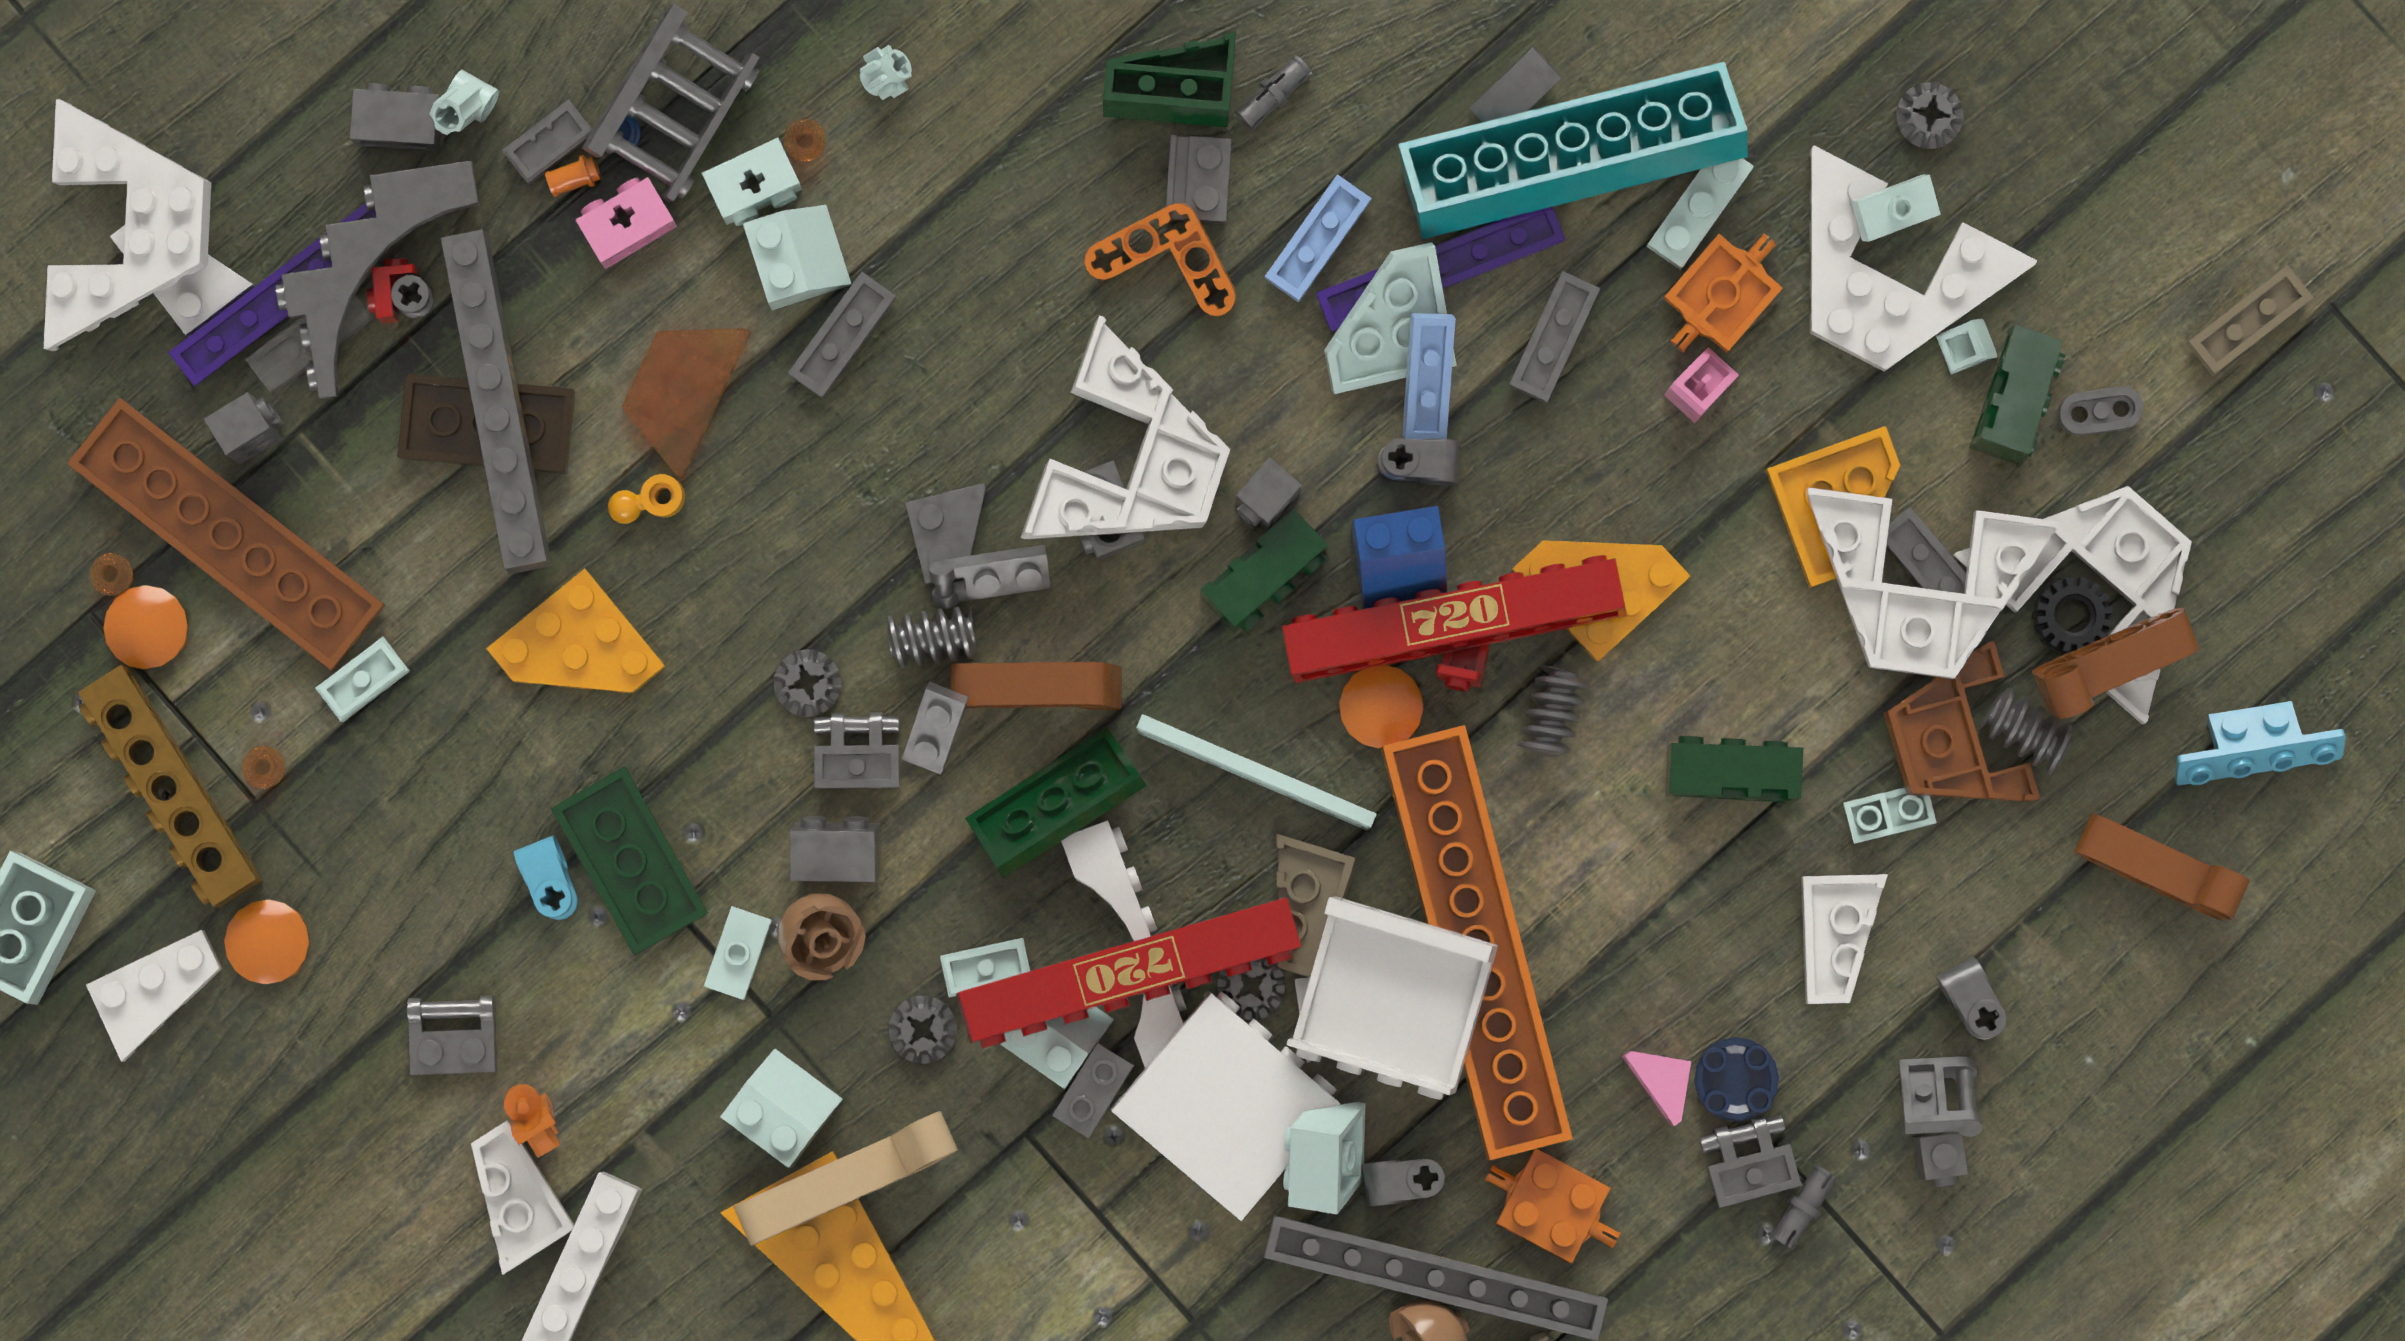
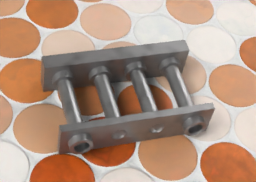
[581,4,760,202]

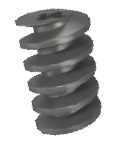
[887,607,976,668]
[1517,665,1589,757]
[1978,688,2073,775]

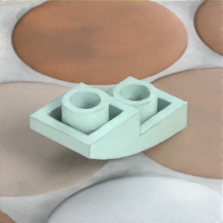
[1844,788,1937,844]

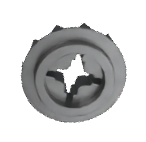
[1896,81,1964,149]
[774,649,841,717]
[1217,958,1285,1020]
[889,996,957,1064]

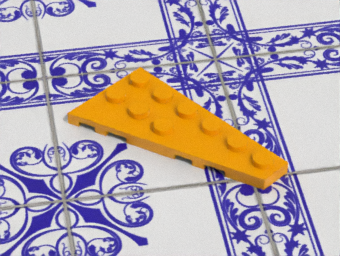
[720,1151,936,1341]

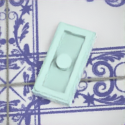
[1851,174,1941,242]
[315,637,410,722]
[704,906,773,1000]
[940,938,1030,998]

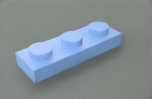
[1264,174,1372,303]
[1402,313,1456,440]

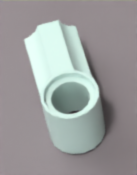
[429,70,500,135]

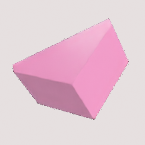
[1664,347,1739,423]
[1622,1051,1691,1126]

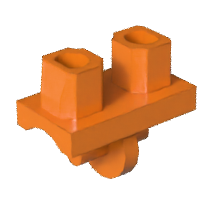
[504,1084,560,1157]

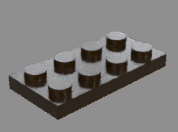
[397,374,575,474]

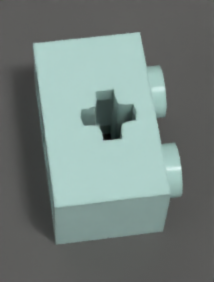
[702,138,802,226]

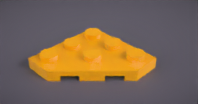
[1766,426,1900,588]
[1511,540,1690,662]
[486,568,666,694]

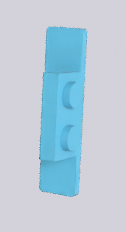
[2175,701,2346,785]

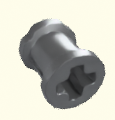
[391,275,435,318]

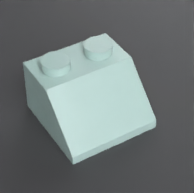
[743,205,852,310]
[1001,1007,1114,1089]
[720,1049,843,1168]
[1283,1102,1366,1214]

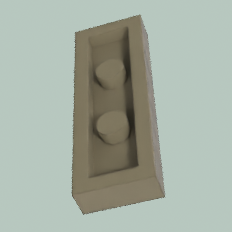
[2186,265,2314,376]

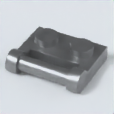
[407,995,497,1075]
[1899,1056,1983,1137]

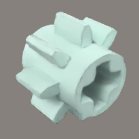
[860,45,912,100]

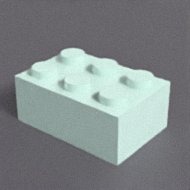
[0,851,96,1005]

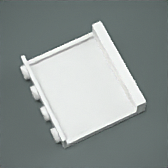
[1286,896,1498,1100]
[1108,991,1340,1221]

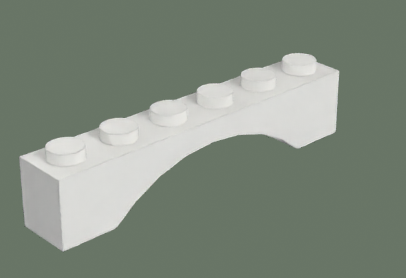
[1061,821,1187,1068]
[522,1172,643,1341]

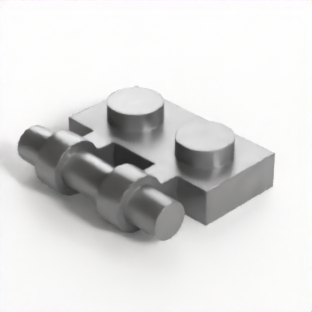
[814,712,900,789]
[1699,1115,1802,1208]

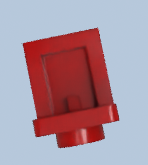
[367,258,420,324]
[1436,644,1491,692]

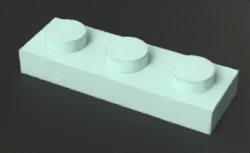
[1646,158,1754,270]

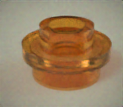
[784,119,826,162]
[90,553,133,596]
[242,746,285,789]

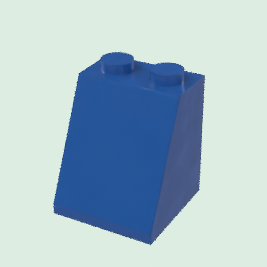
[1350,506,1447,609]

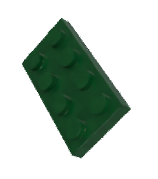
[965,727,1147,878]
[551,766,709,956]

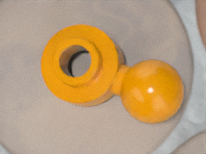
[608,474,685,524]

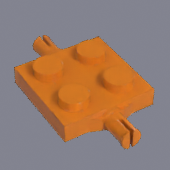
[1663,234,1783,353]
[1485,1148,1621,1264]

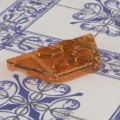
[622,328,751,479]

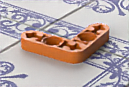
[1084,202,1236,316]

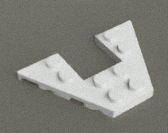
[43,99,211,351]
[1810,145,2037,372]
[1021,315,1230,539]
[1952,486,2192,725]
[1806,488,2060,679]

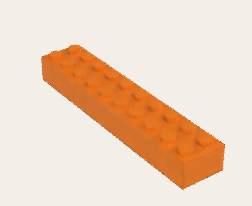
[1381,725,1573,1160]

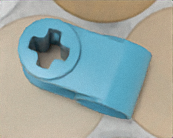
[514,835,578,920]

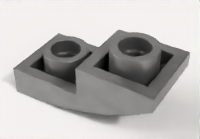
[1469,46,1562,122]

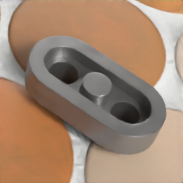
[2057,387,2144,436]

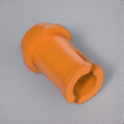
[545,155,602,197]

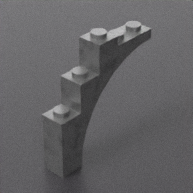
[276,161,479,399]

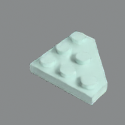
[1324,242,1457,394]

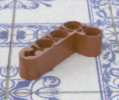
[2032,608,2199,719]
[950,662,1122,710]
[2074,813,2250,921]

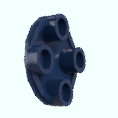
[1694,1037,1779,1122]

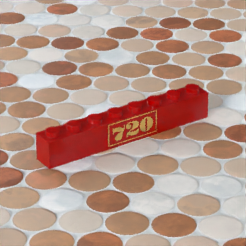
[1282,555,1627,683]
[956,897,1301,1049]

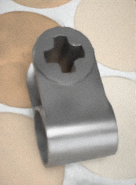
[1377,438,1460,485]
[1936,956,2006,1040]
[1362,1159,1445,1207]

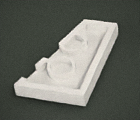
[110,225,255,337]
[1801,874,1888,1004]
[86,930,222,1062]
[471,1120,574,1275]

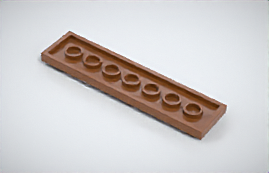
[67,398,386,671]

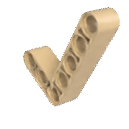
[734,1111,958,1246]

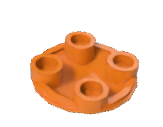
[103,585,188,670]
[1339,665,1423,749]
[224,900,309,984]

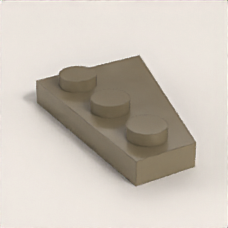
[1276,833,1358,978]

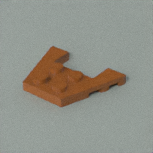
[1883,641,2040,802]

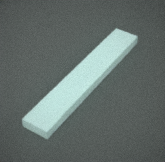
[1136,714,1377,830]

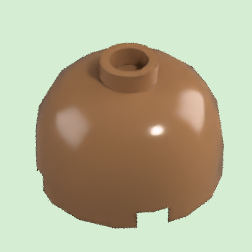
[777,894,866,980]
[1389,1299,1469,1341]

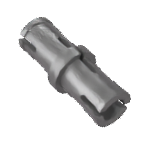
[1234,55,1313,131]
[1770,1164,1838,1250]

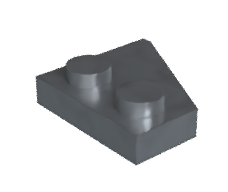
[905,483,986,585]

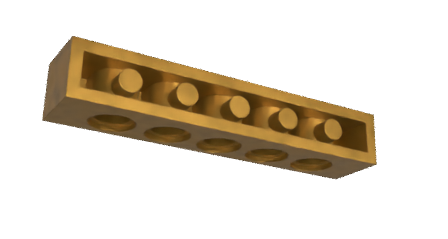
[78,665,263,908]

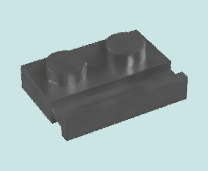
[1166,135,1231,224]

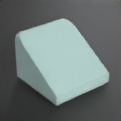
[1936,319,1997,375]

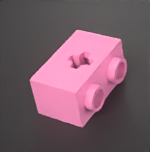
[576,177,677,269]

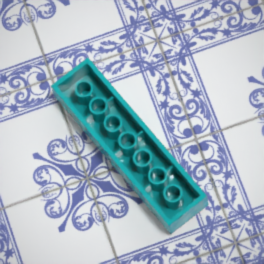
[1398,62,1748,239]

